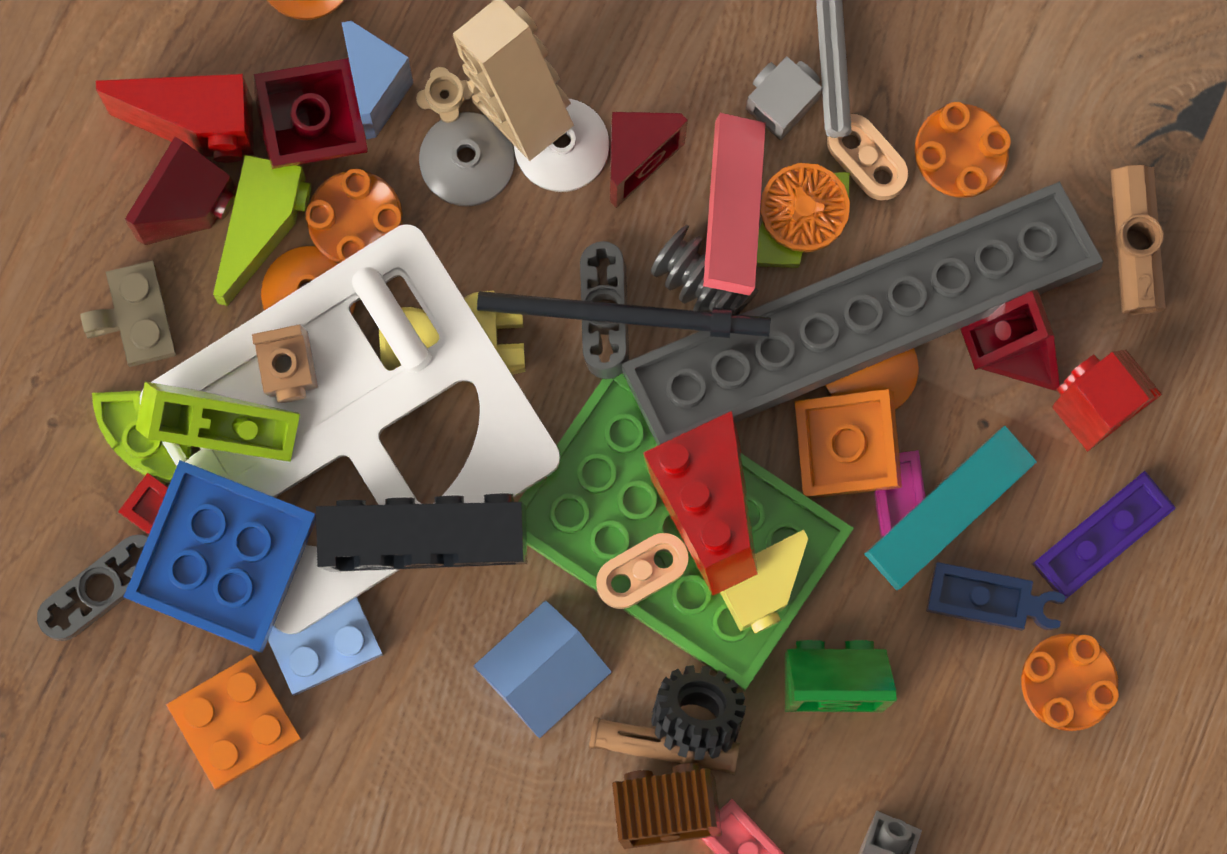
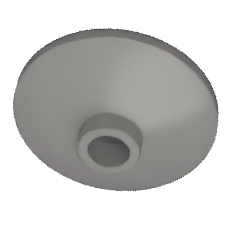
[419,112,515,206]

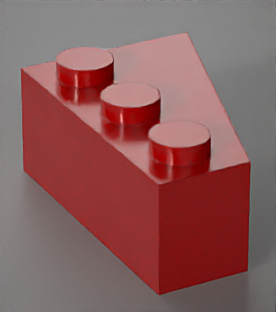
[1052,349,1162,452]
[643,411,758,596]

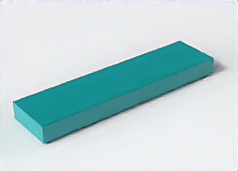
[864,426,1037,591]

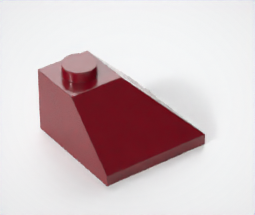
[254,58,368,169]
[124,137,236,245]

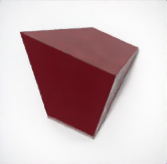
[960,290,1060,392]

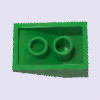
[784,640,897,712]

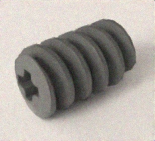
[651,225,759,315]

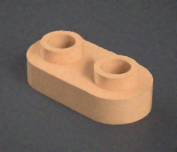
[827,114,908,200]
[596,533,689,609]

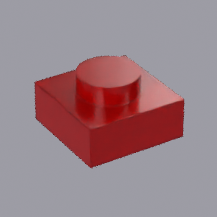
[118,473,168,535]

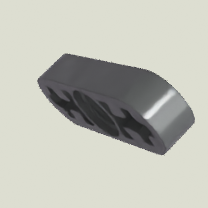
[580,241,629,379]
[37,535,148,641]

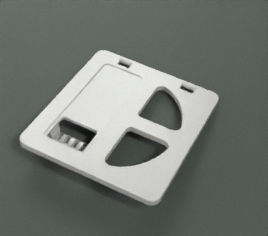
[140,225,560,634]

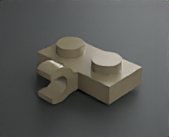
[80,261,176,367]

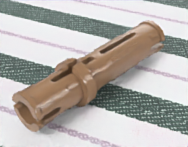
[589,717,740,775]

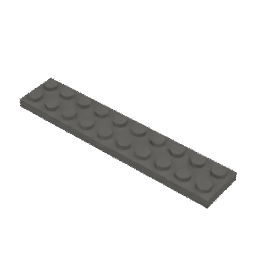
[621,181,1103,446]

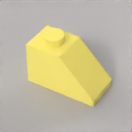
[720,530,808,634]

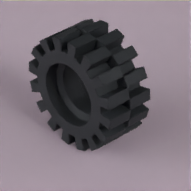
[651,665,746,760]

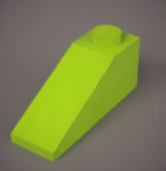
[213,155,311,306]
[136,382,300,462]

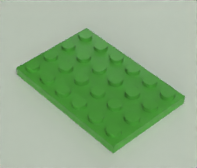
[518,374,854,692]

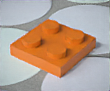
[795,389,902,499]
[166,654,302,790]

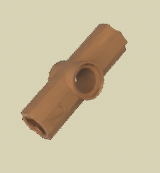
[1111,165,1166,315]

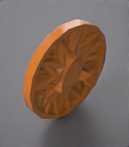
[760,163,850,252]

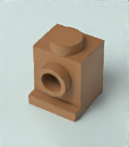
[252,324,318,403]

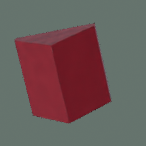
[610,112,688,208]

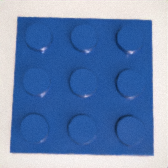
[124,460,316,653]

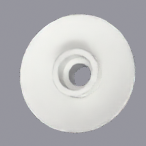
[514,99,609,192]

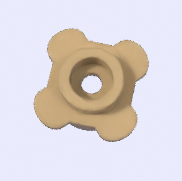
[416,67,473,123]

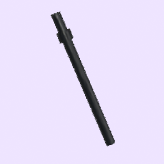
[477,291,771,338]

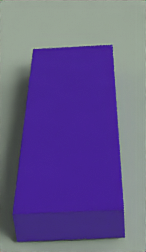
[1032,471,1176,600]

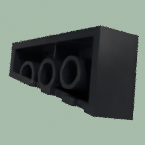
[316,493,528,572]

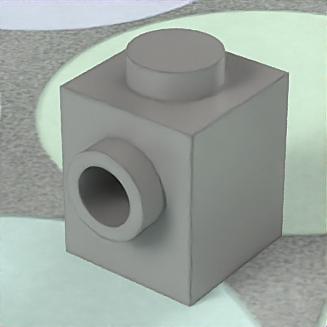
[746,56,822,140]

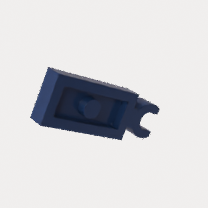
[926,562,1065,631]

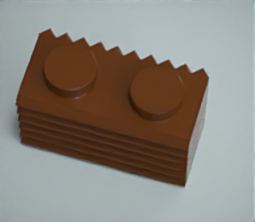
[612,763,722,849]

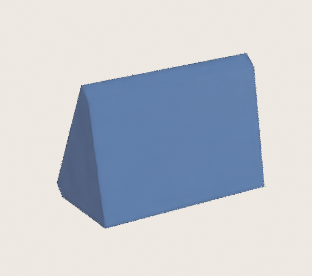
[342,21,413,139]
[474,600,612,739]

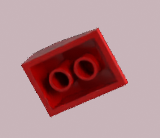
[96,74,254,163]

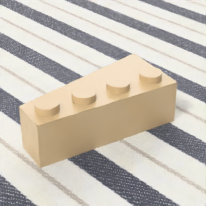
[453,0,574,161]

